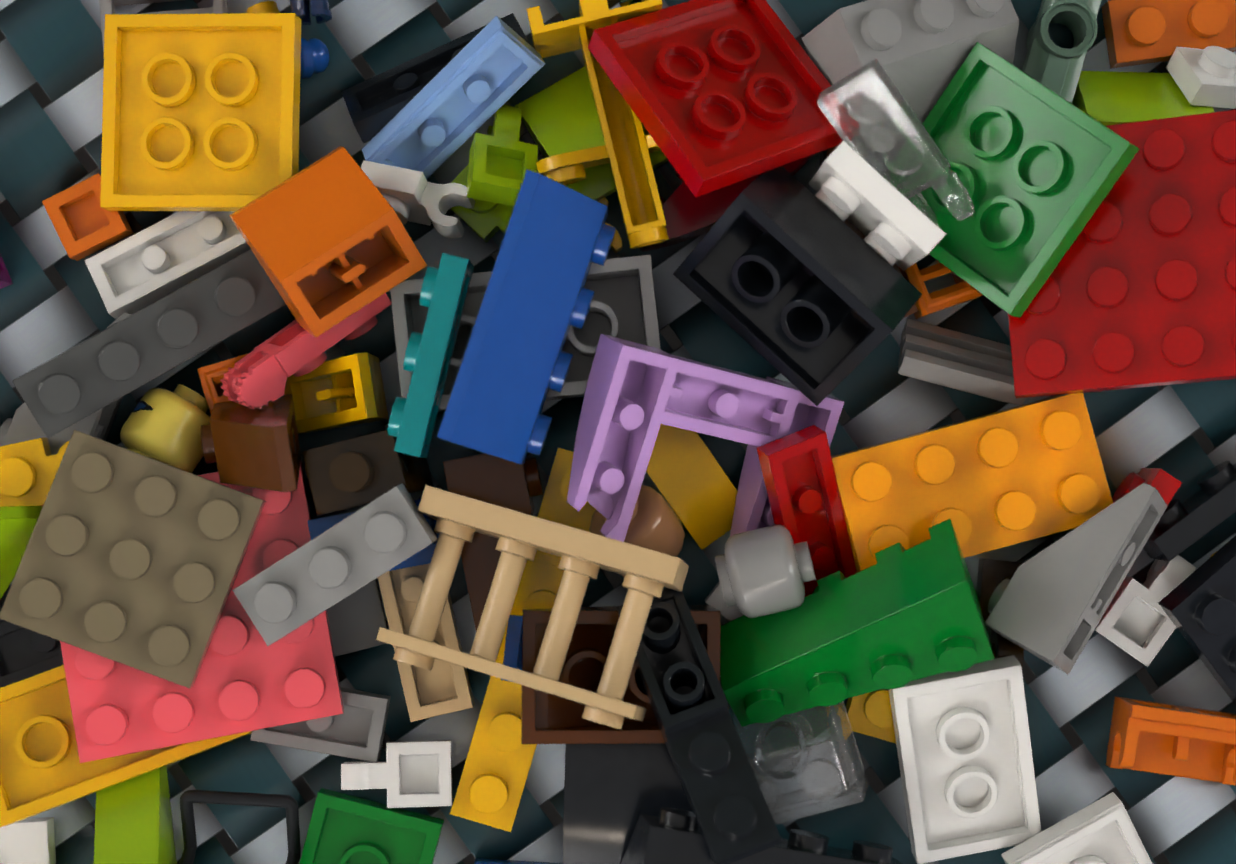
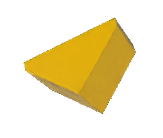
[284,352,389,434]

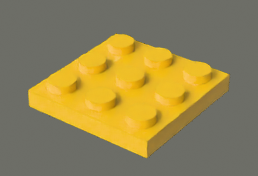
[100,13,302,211]

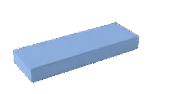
[361,15,545,180]

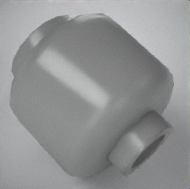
[715,525,816,618]

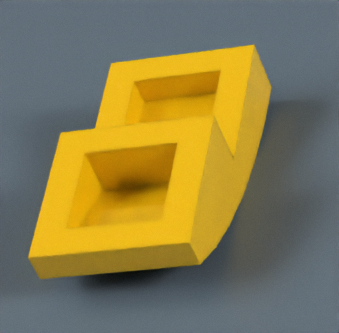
[646,424,738,550]

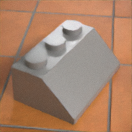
[802,0,1019,155]

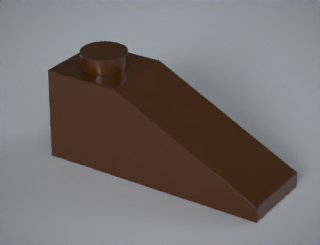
[443,453,543,632]

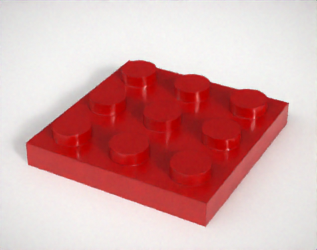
[588,0,861,198]

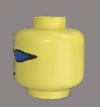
[120,384,210,473]

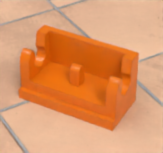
[1105,696,1236,786]

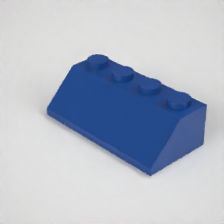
[437,170,616,465]

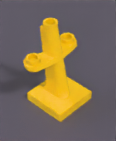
[527,0,669,249]

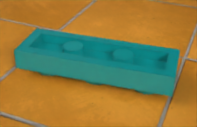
[387,253,474,458]

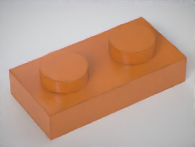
[1102,0,1236,69]

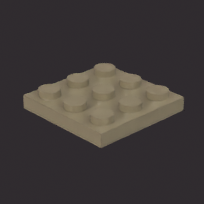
[0,430,266,688]

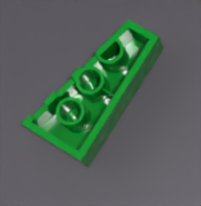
[720,519,995,727]

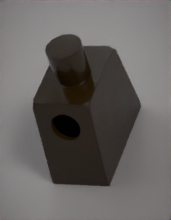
[302,430,434,517]

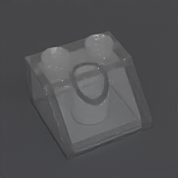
[728,701,869,825]

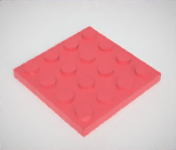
[40,462,344,763]

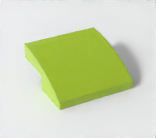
[515,66,669,201]

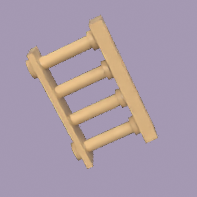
[376,485,689,730]

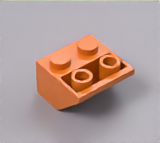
[229,146,427,338]

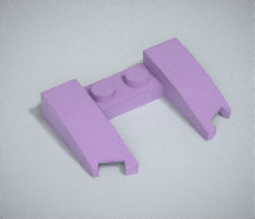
[567,334,844,542]

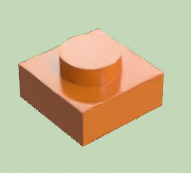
[42,173,133,261]

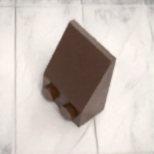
[521,605,721,744]

